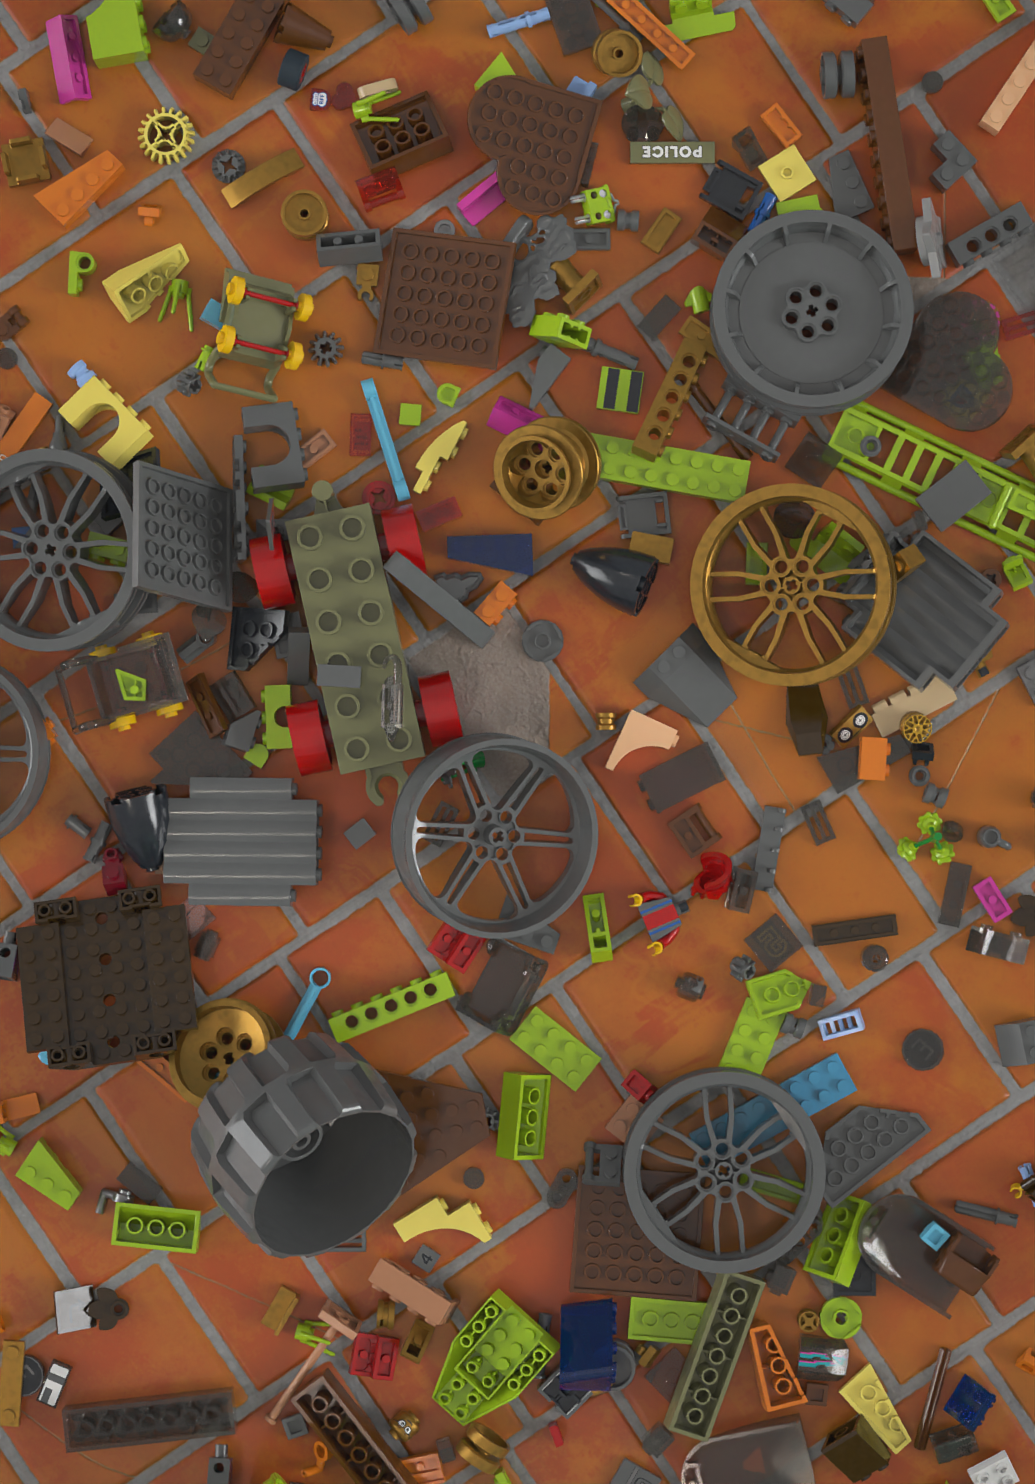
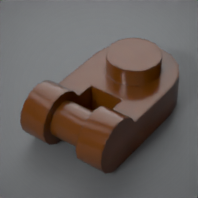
[0,305,30,341]

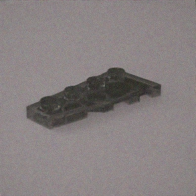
[816,734,911,794]

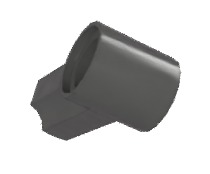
[176,628,217,664]

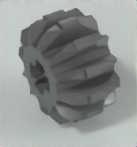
[308,331,344,368]

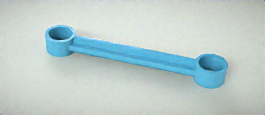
[360,378,411,502]
[284,967,331,1040]

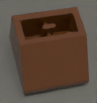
[690,206,748,262]

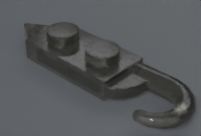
[381,654,404,742]

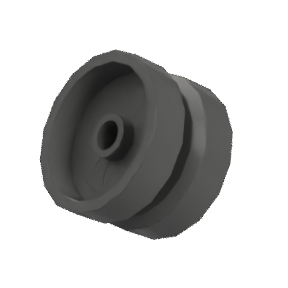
[386,0,434,36]
[820,50,855,99]
[593,1338,636,1391]

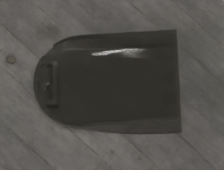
[857,1194,995,1320]
[681,1413,816,1484]

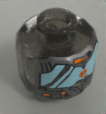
[860,944,889,972]

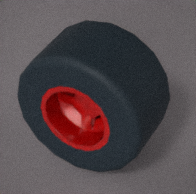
[277,48,309,91]

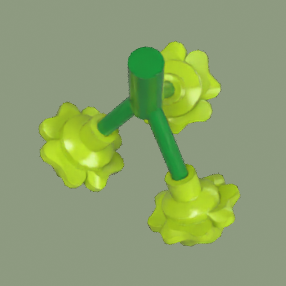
[897,811,955,865]

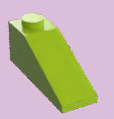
[583,893,613,963]

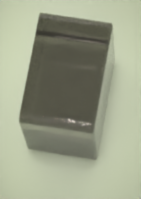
[808,982,827,1008]
[436,1435,456,1464]

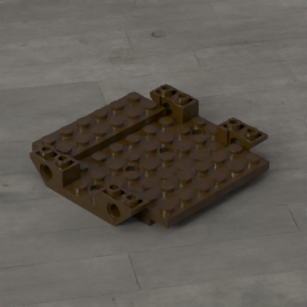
[16,884,198,1070]

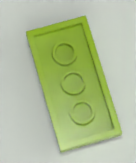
[718,997,786,1075]
[509,1005,602,1092]
[627,1297,707,1345]

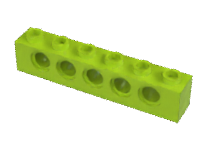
[328,969,456,1043]

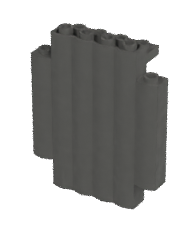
[836,530,1010,693]
[163,777,323,906]

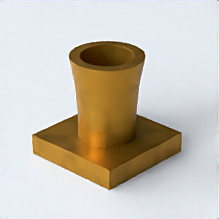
[550,258,603,315]
[999,424,1035,479]

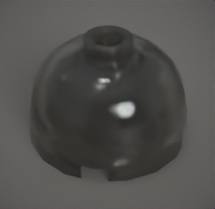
[151,0,192,42]

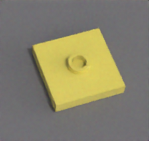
[758,144,816,202]

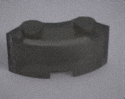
[965,923,1030,965]

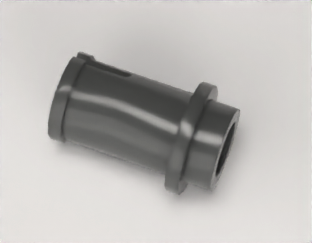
[64,814,92,839]

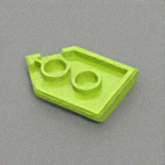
[745,969,812,1021]

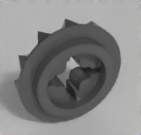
[211,149,246,183]

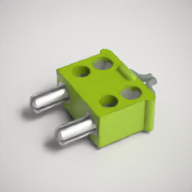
[570,184,619,226]

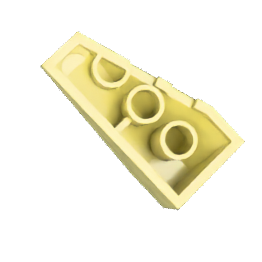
[102,243,190,323]

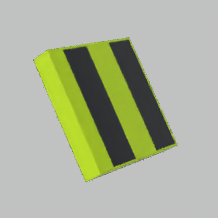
[596,366,644,415]

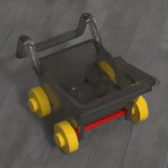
[54,631,188,735]

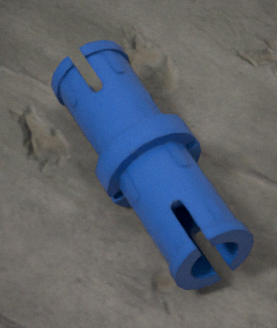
[747,192,778,232]

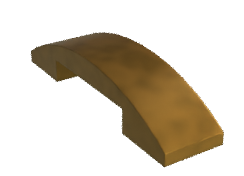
[221,148,305,209]

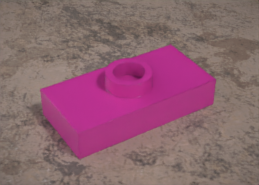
[972,876,1013,923]

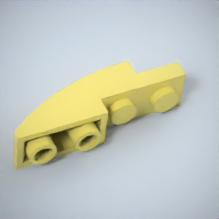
[413,420,469,495]

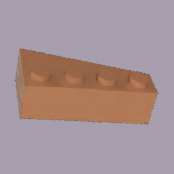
[368,1257,461,1326]

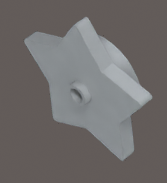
[915,197,947,279]

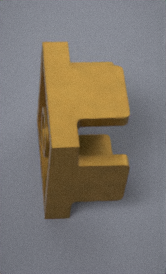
[0,136,52,188]

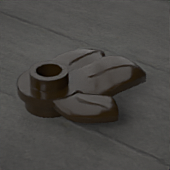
[1010,895,1035,937]
[86,1288,129,1330]

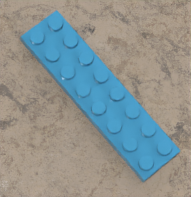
[689,1052,857,1165]

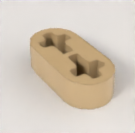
[357,78,398,100]

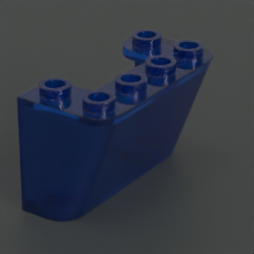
[559,1298,617,1391]

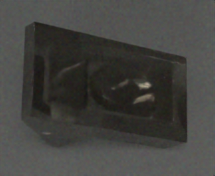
[731,126,768,172]

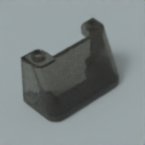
[455,939,549,1036]

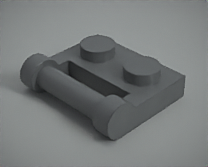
[582,1141,622,1187]

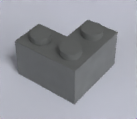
[929,130,977,194]

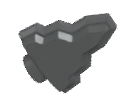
[434,572,484,603]

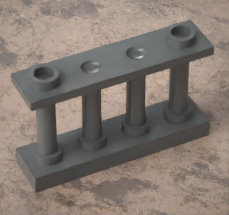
[701,374,801,463]

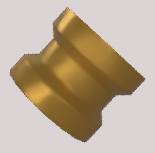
[595,713,616,730]
[797,1308,820,1332]

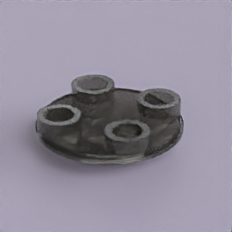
[622,105,664,142]

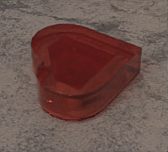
[332,82,357,111]

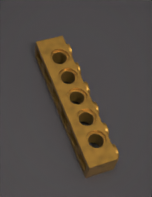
[631,337,709,463]

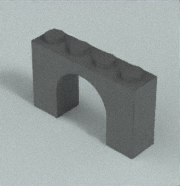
[241,401,308,494]

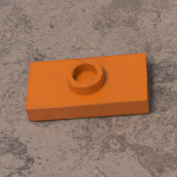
[760,102,803,149]

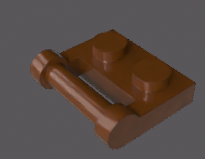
[668,803,723,859]

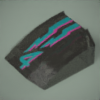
[794,1333,850,1381]

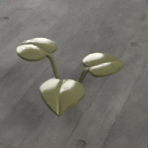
[621,51,684,142]

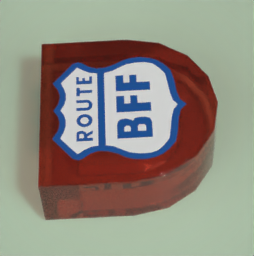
[310,88,332,111]

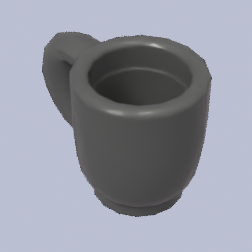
[976,825,1012,850]

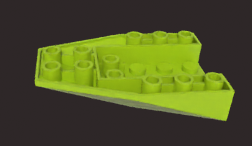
[432,1288,562,1426]

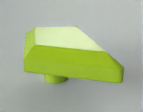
[115,669,147,701]

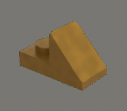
[400,1318,435,1365]

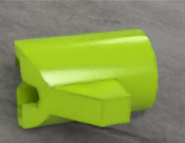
[684,286,712,314]

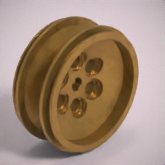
[169,998,284,1108]

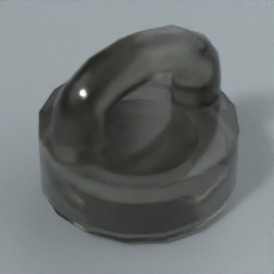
[942,821,963,842]

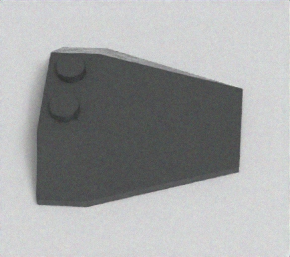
[633,623,737,727]

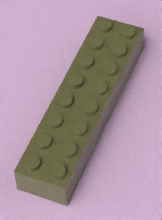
[663,1272,766,1443]

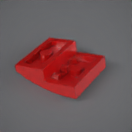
[426,922,487,974]
[348,1331,400,1381]

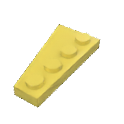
[838,1362,912,1454]

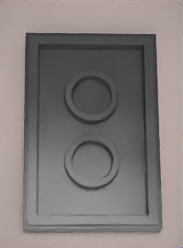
[915,460,992,532]

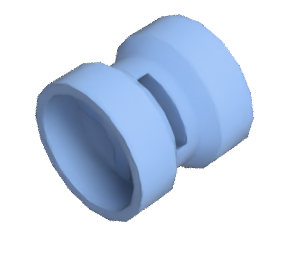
[67,360,97,388]

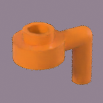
[301,1440,333,1478]

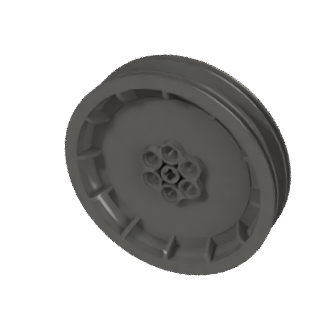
[709,210,914,416]

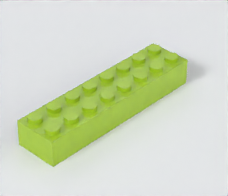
[590,433,751,503]

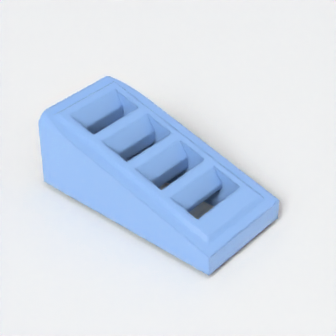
[817,1007,865,1041]

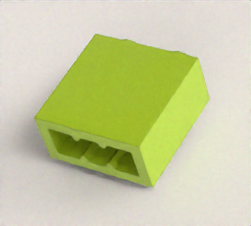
[529,312,592,349]
[87,531,128,567]

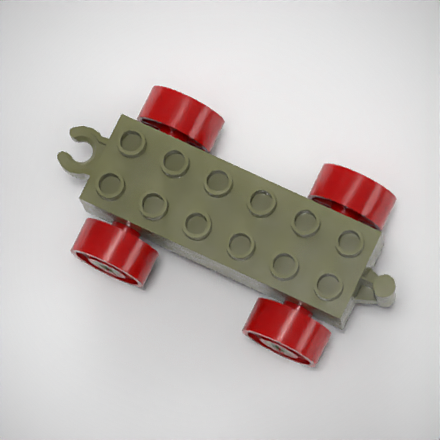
[249,480,464,806]

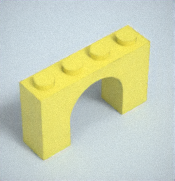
[58,376,154,470]

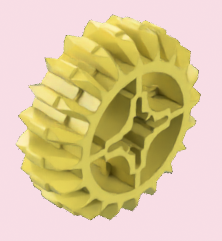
[138,107,195,165]

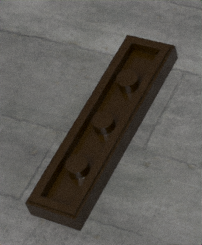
[811,914,898,947]

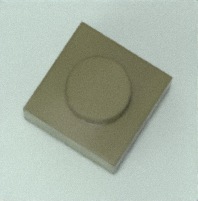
[188,27,214,55]

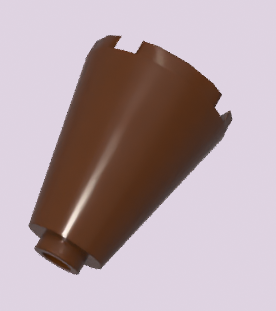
[273,2,334,51]

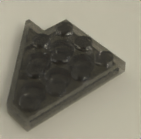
[149,710,254,785]

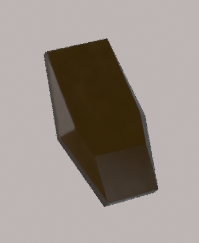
[786,684,828,757]

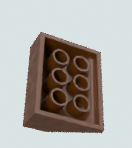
[350,91,454,184]

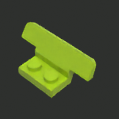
[665,0,736,41]
[789,521,865,584]

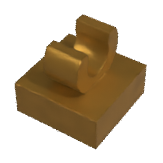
[634,1344,661,1368]

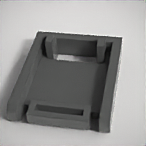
[616,491,672,539]

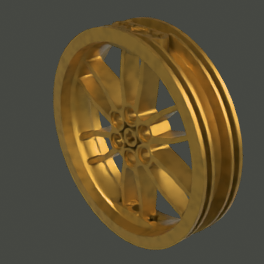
[690,483,897,686]

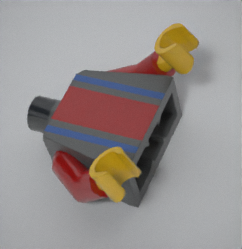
[628,890,690,956]

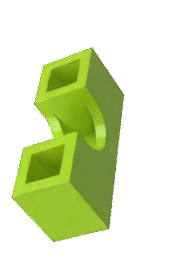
[261,685,293,749]

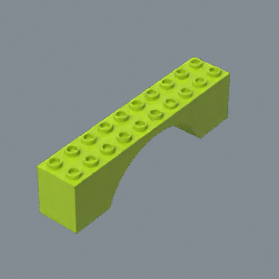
[86,0,151,69]

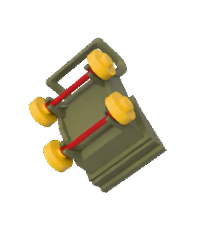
[204,268,314,403]

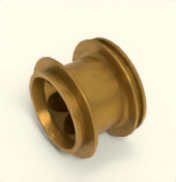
[493,416,602,520]

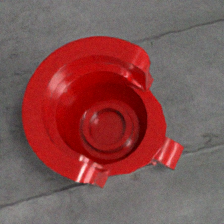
[690,851,732,900]

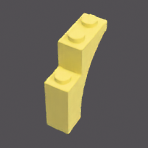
[393,1195,493,1243]

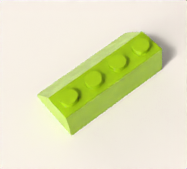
[496,1072,551,1160]
[802,1195,878,1288]
[111,1202,201,1254]

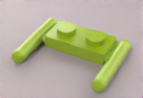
[988,484,1035,529]

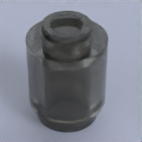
[194,928,221,962]

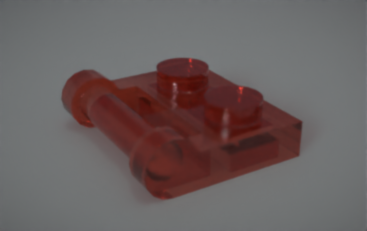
[355,166,406,213]

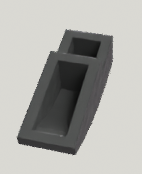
[287,627,310,685]

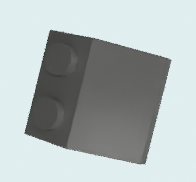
[994,1017,1035,1067]

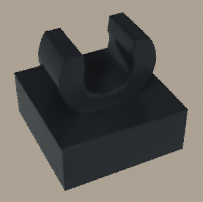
[911,742,934,767]

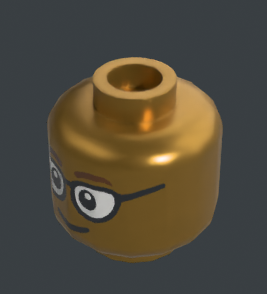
[388,1410,420,1442]

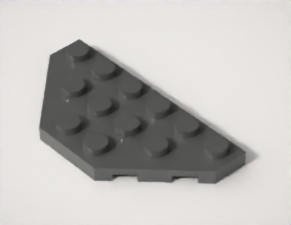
[823,1106,931,1209]

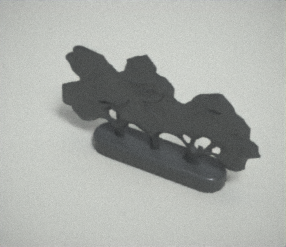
[503,214,577,328]

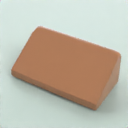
[45,117,93,158]

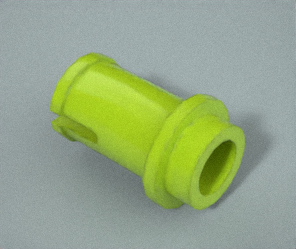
[194,344,214,372]

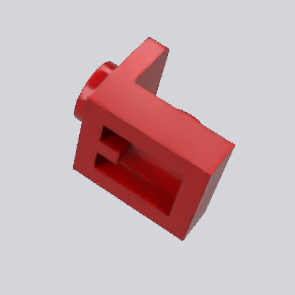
[621,1069,658,1104]

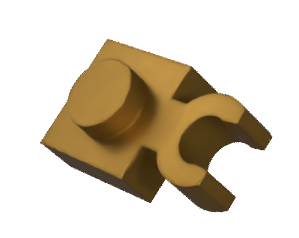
[356,263,380,302]

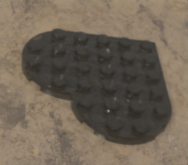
[880,291,1013,432]

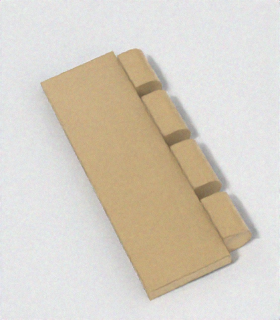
[871,677,957,738]

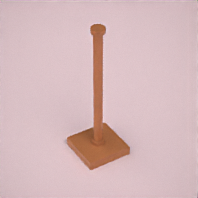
[264,1298,362,1425]

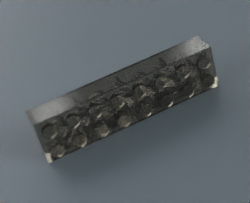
[62,1387,238,1453]

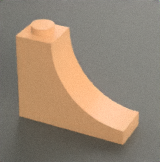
[605,709,679,771]

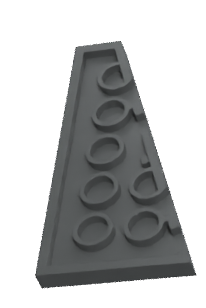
[232,435,249,564]

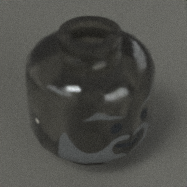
[674,972,707,1002]

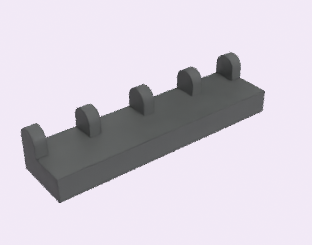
[751,805,787,893]

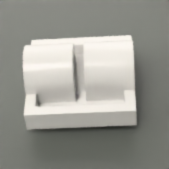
[967,1450,1020,1484]

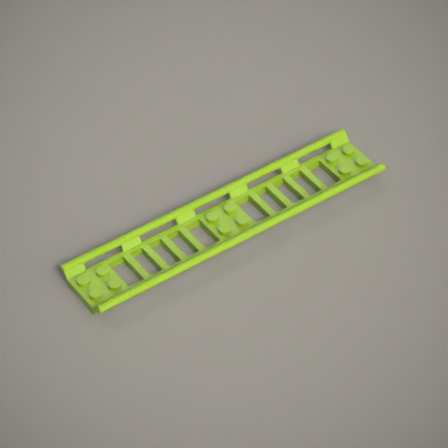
[820,401,1035,562]

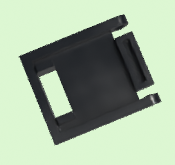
[698,159,764,222]

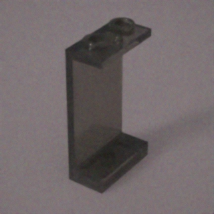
[637,742,726,814]

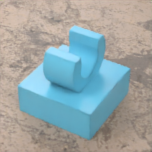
[919,1220,951,1251]

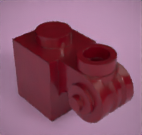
[102,848,128,896]

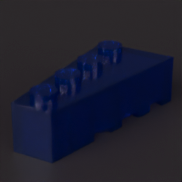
[447,533,533,577]

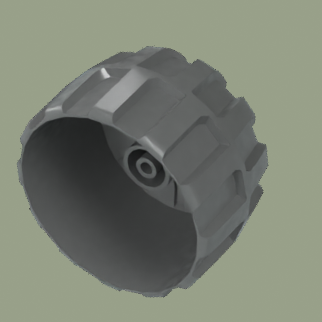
[191,1032,417,1259]

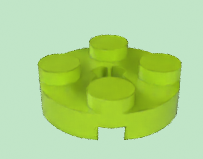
[819,1296,862,1339]

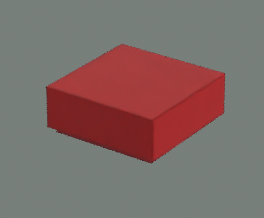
[548,1421,564,1448]

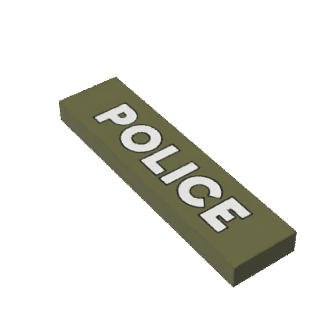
[630,142,715,164]

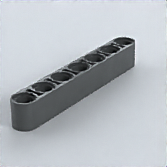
[383,551,496,649]

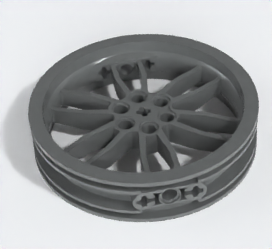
[0,448,149,652]
[622,1067,826,1274]

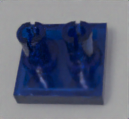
[943,1374,996,1432]

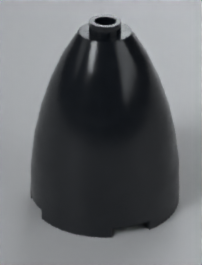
[570,547,659,617]
[104,784,169,872]

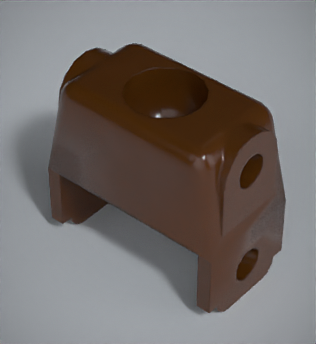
[932,1229,1000,1296]

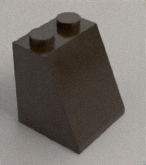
[821,1413,891,1483]

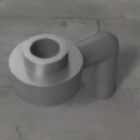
[95,1188,135,1214]

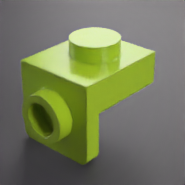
[1002,554,1033,592]

